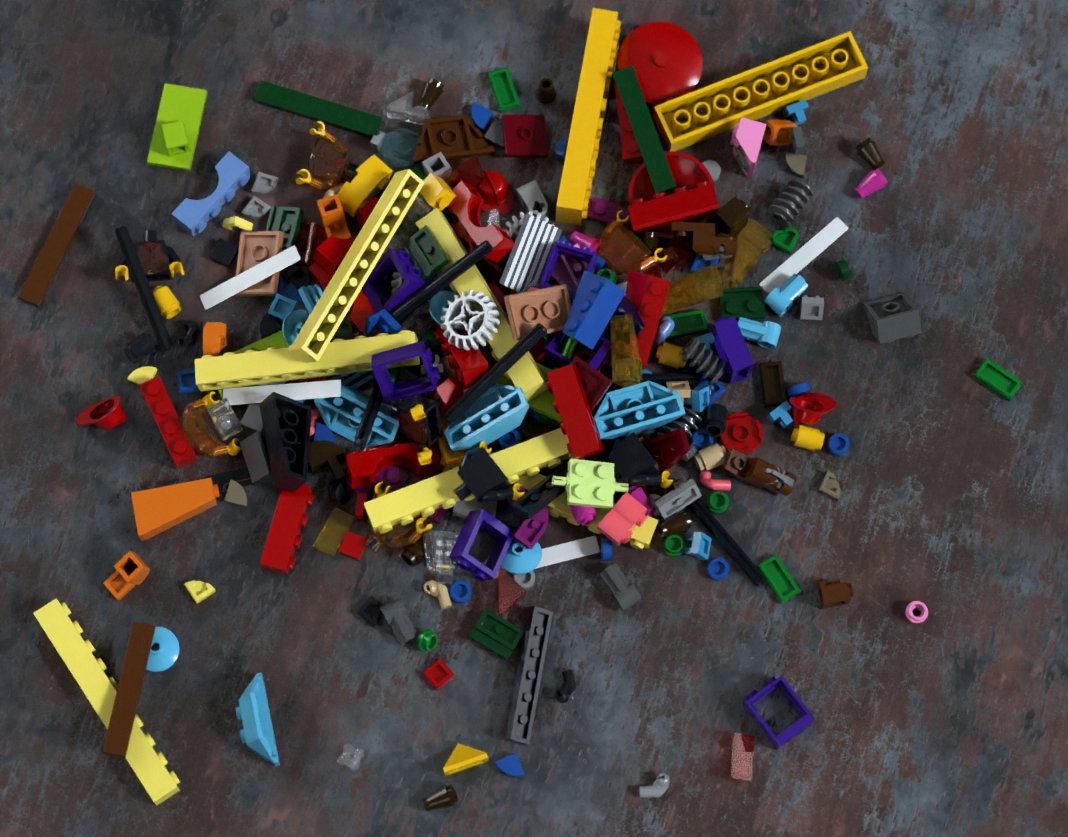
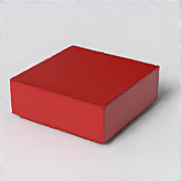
[354,493,368,521]
[338,531,368,561]
[422,658,455,691]

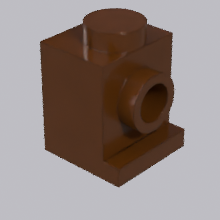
[817,580,853,609]

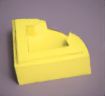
[222,216,253,232]
[127,366,158,386]
[184,580,216,604]

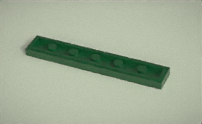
[612,66,677,194]
[254,80,383,138]

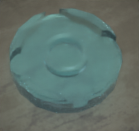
[381,128,419,168]

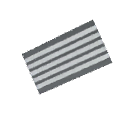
[499,213,562,293]

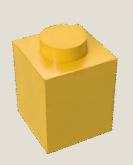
[420,173,456,211]

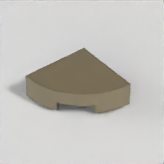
[785,152,807,178]
[818,471,841,501]
[224,479,248,508]

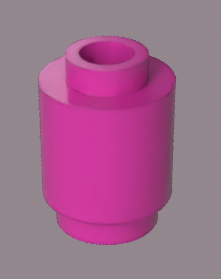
[569,505,597,526]

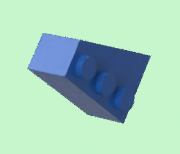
[562,270,626,350]

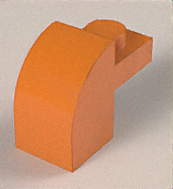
[317,194,351,239]
[103,551,150,600]

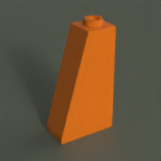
[131,478,220,541]

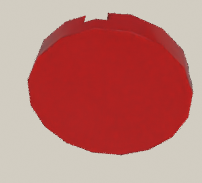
[719,412,763,456]

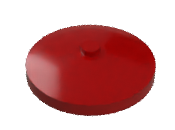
[617,21,703,106]
[628,151,716,239]

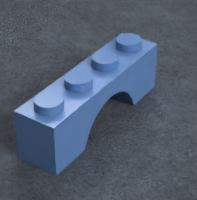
[171,151,251,237]

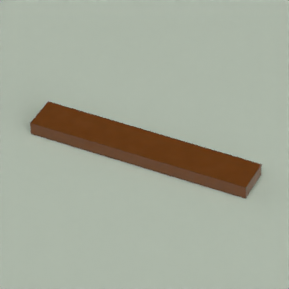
[18,183,96,307]
[103,621,156,758]

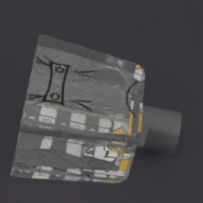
[423,531,469,585]

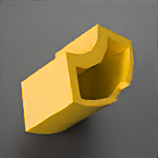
[338,155,393,217]

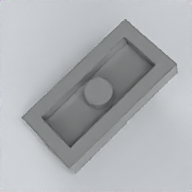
[654,477,702,520]

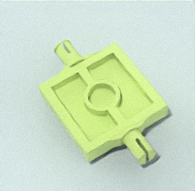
[552,459,629,509]

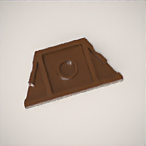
[412,115,495,164]

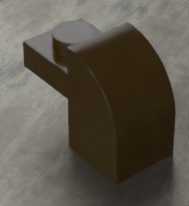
[308,440,347,482]

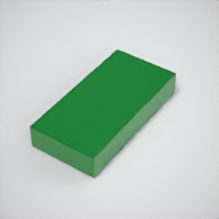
[487,67,521,114]
[661,309,708,339]
[973,357,1023,402]
[757,554,801,604]

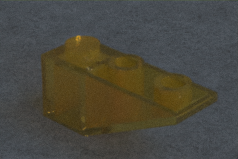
[729,218,772,289]
[662,264,723,316]
[610,314,642,387]

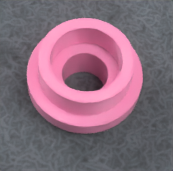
[905,601,928,624]

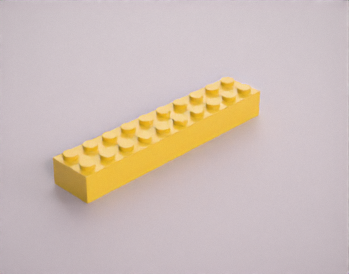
[555,8,621,226]
[653,31,868,151]

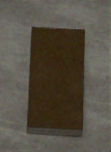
[759,361,787,407]

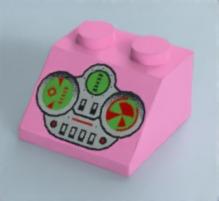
[730,117,767,179]

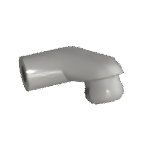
[639,773,670,798]

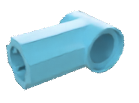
[764,273,808,317]
[738,317,782,349]

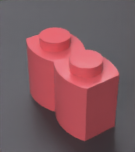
[597,492,648,546]

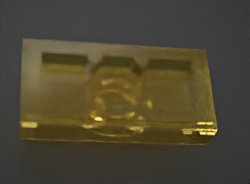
[313,507,355,557]

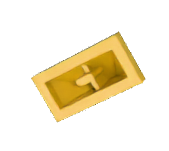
[443,743,489,776]

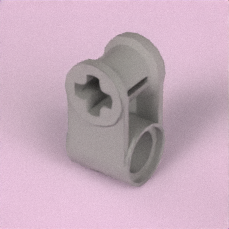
[515,180,549,221]

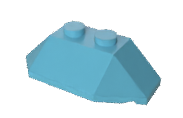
[594,381,686,440]
[314,384,399,448]
[444,384,529,451]
[236,672,280,766]

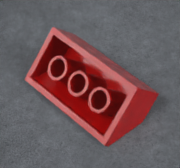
[628,181,719,233]
[609,270,671,367]

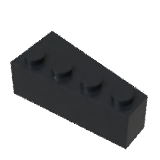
[259,392,312,493]

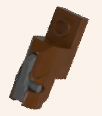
[669,221,737,261]
[721,449,797,496]

